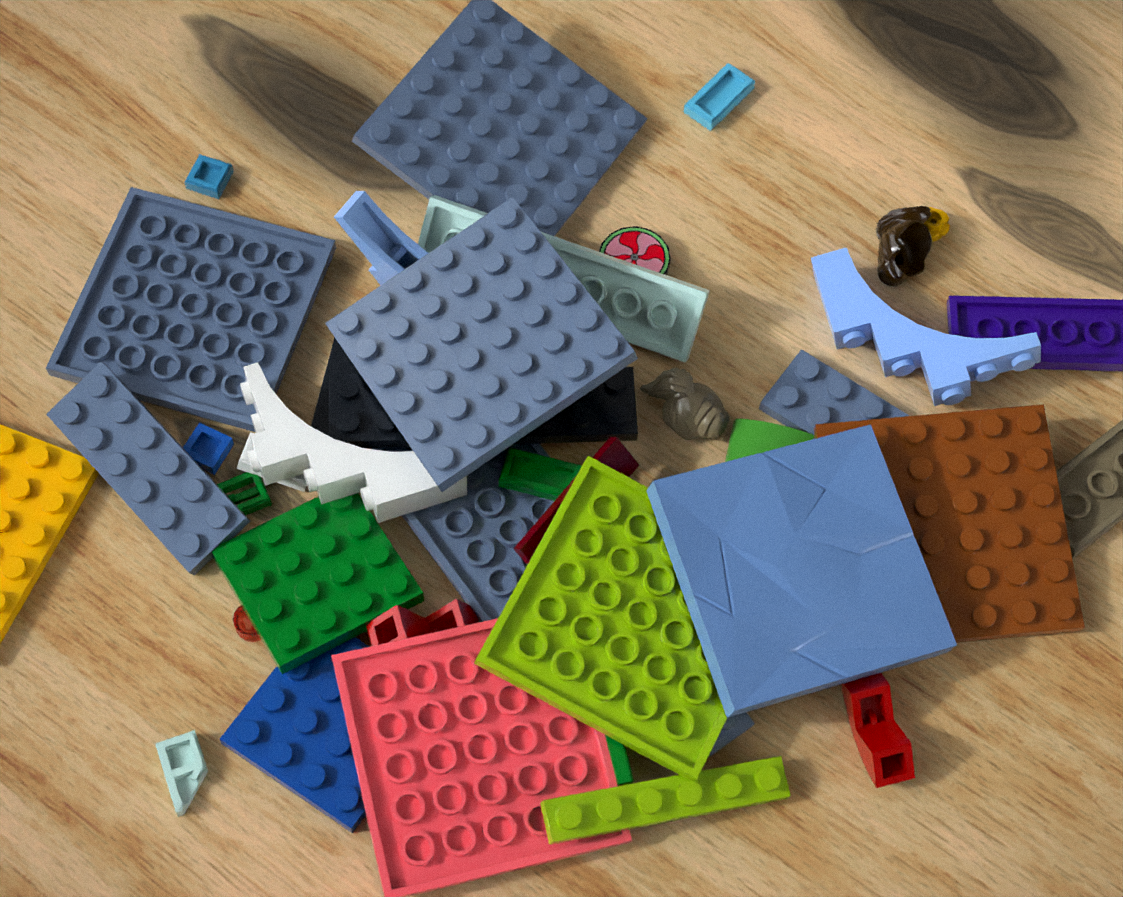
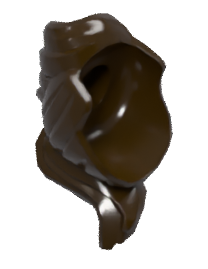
[876,206,932,286]

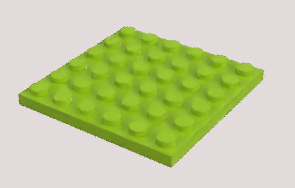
[474,456,727,781]

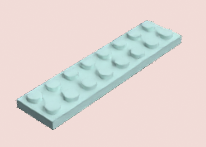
[418,195,710,362]

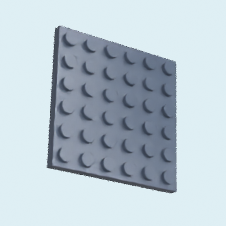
[352,0,648,236]
[46,187,336,432]
[325,197,638,492]

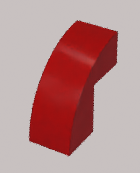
[366,599,479,646]
[841,673,915,788]

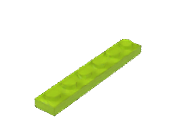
[540,756,791,845]

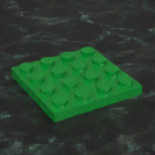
[211,493,425,674]

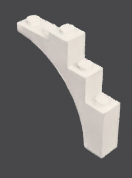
[240,363,467,523]

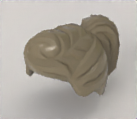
[640,368,730,440]

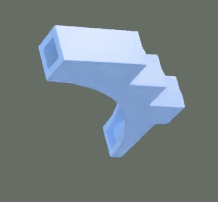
[334,191,428,285]
[811,248,1041,406]

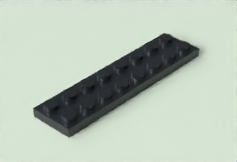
[329,367,638,448]

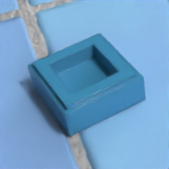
[185,154,234,199]

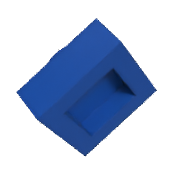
[183,422,234,475]

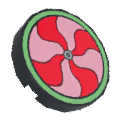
[599,226,671,275]

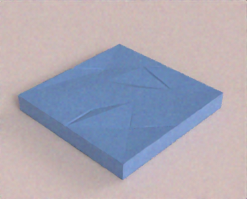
[646,424,957,718]

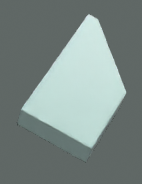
[155,730,208,817]

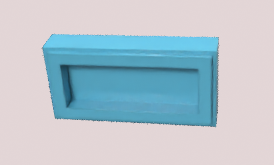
[684,63,755,131]

